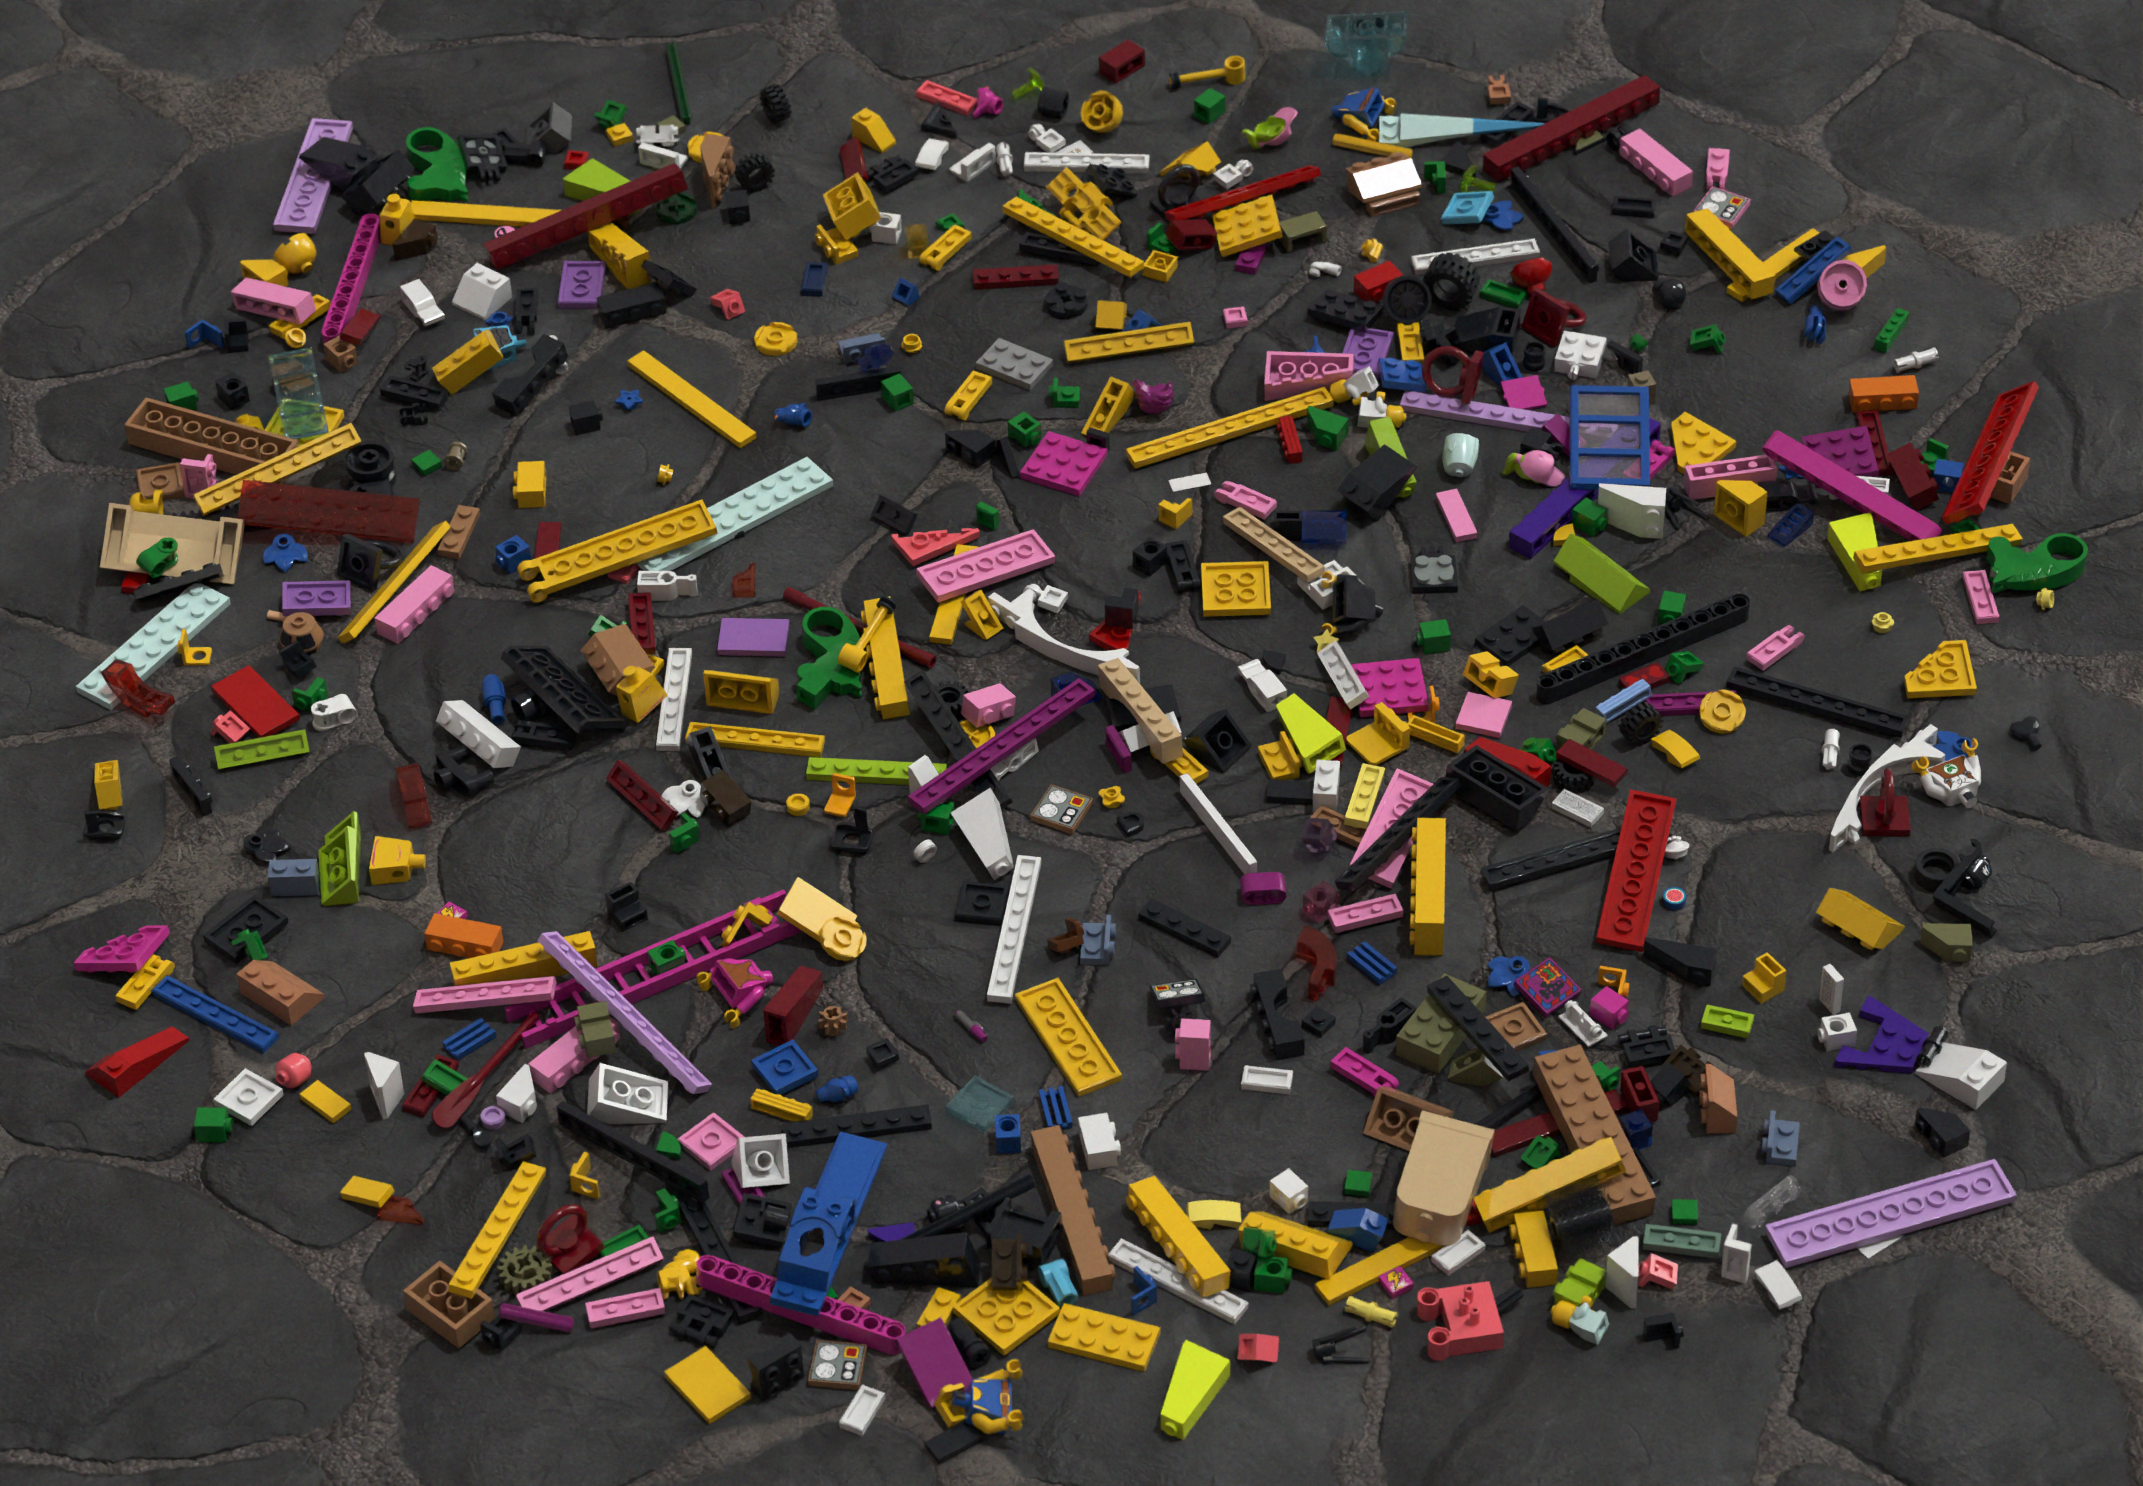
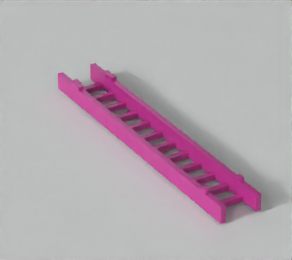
[504,889,802,1049]

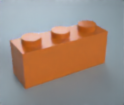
[1848,375,1919,412]
[424,913,504,958]

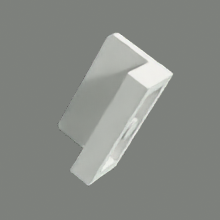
[638,143,687,169]
[950,143,996,182]
[1721,1224,1752,1284]

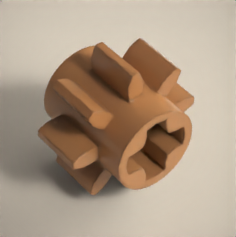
[818,1006,848,1036]

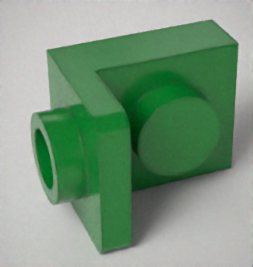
[1424,161,1446,194]
[1146,222,1178,255]
[1690,324,1726,354]
[1049,378,1080,408]
[1921,438,1949,477]
[1664,651,1704,684]
[231,929,268,960]
[1591,1061,1620,1093]
[1520,1135,1562,1169]
[1242,1227,1277,1257]

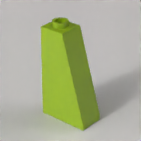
[563,158,643,216]
[1365,416,1416,498]

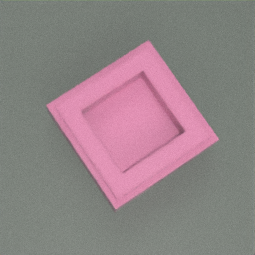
[1223,307,1248,329]

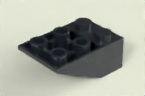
[1451,306,1521,356]

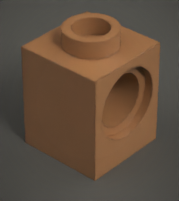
[324,336,358,373]

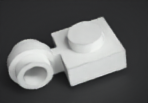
[1028,124,1065,153]
[1213,160,1253,189]
[1023,584,1068,613]

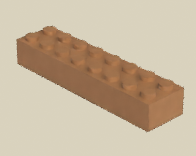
[124,398,299,487]
[1533,1045,1656,1225]

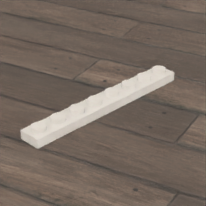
[987,855,1041,1004]

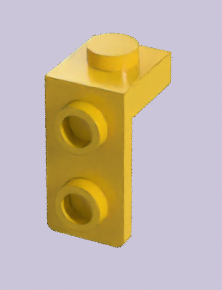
[721,902,773,947]

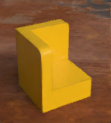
[1158,498,1192,529]

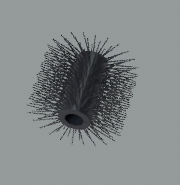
[1543,1176,1620,1263]

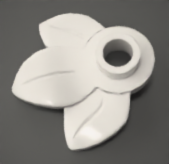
[662,780,705,819]

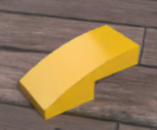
[1651,730,1700,768]

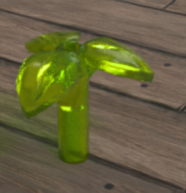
[1011,68,1045,99]
[1461,165,1496,193]

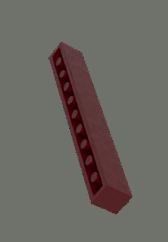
[1483,75,1660,183]
[483,163,688,270]

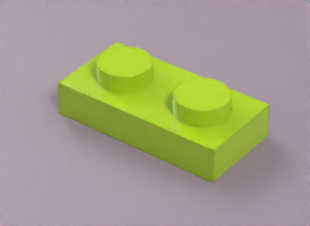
[1701,1005,1754,1038]

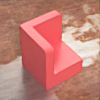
[1238,1334,1279,1362]

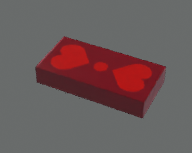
[1618,662,1670,689]

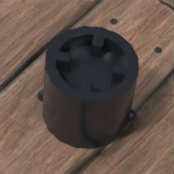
[1037,87,1069,118]

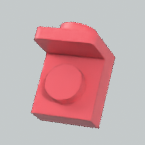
[710,289,745,320]
[210,711,250,743]
[1638,1254,1678,1289]

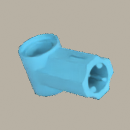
[1038,1259,1078,1307]

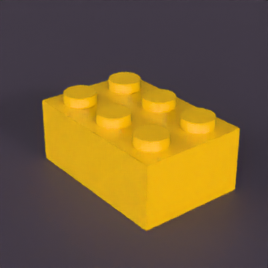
[823,172,881,240]

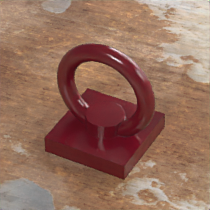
[1521,288,1587,347]
[1422,346,1484,404]
[1860,768,1911,836]
[535,1204,605,1275]

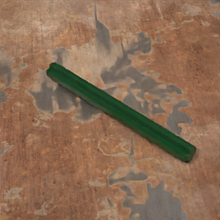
[666,42,692,124]

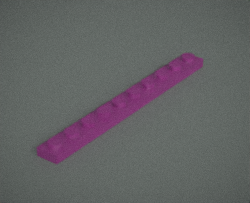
[908,678,1095,814]

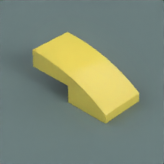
[1186,1200,1241,1230]

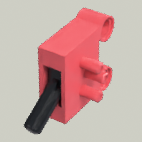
[1417,1281,1524,1361]

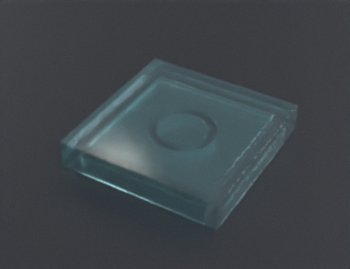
[946,1075,1015,1132]

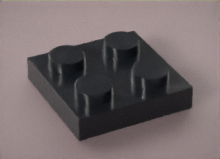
[641,259,697,296]

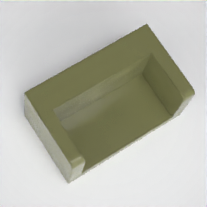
[1278,211,1327,252]

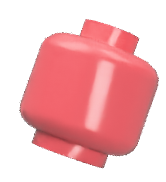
[275,1053,312,1089]

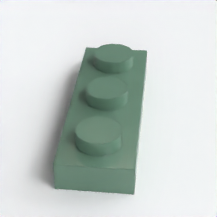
[1643,1224,1721,1259]

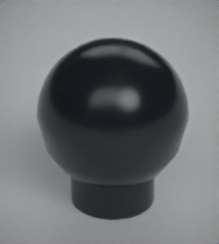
[1652,278,1687,309]

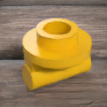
[1361,238,1383,263]

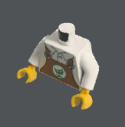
[1911,738,1981,808]

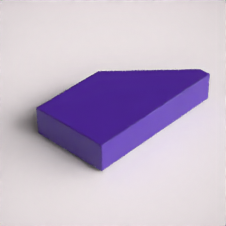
[868,1222,915,1242]

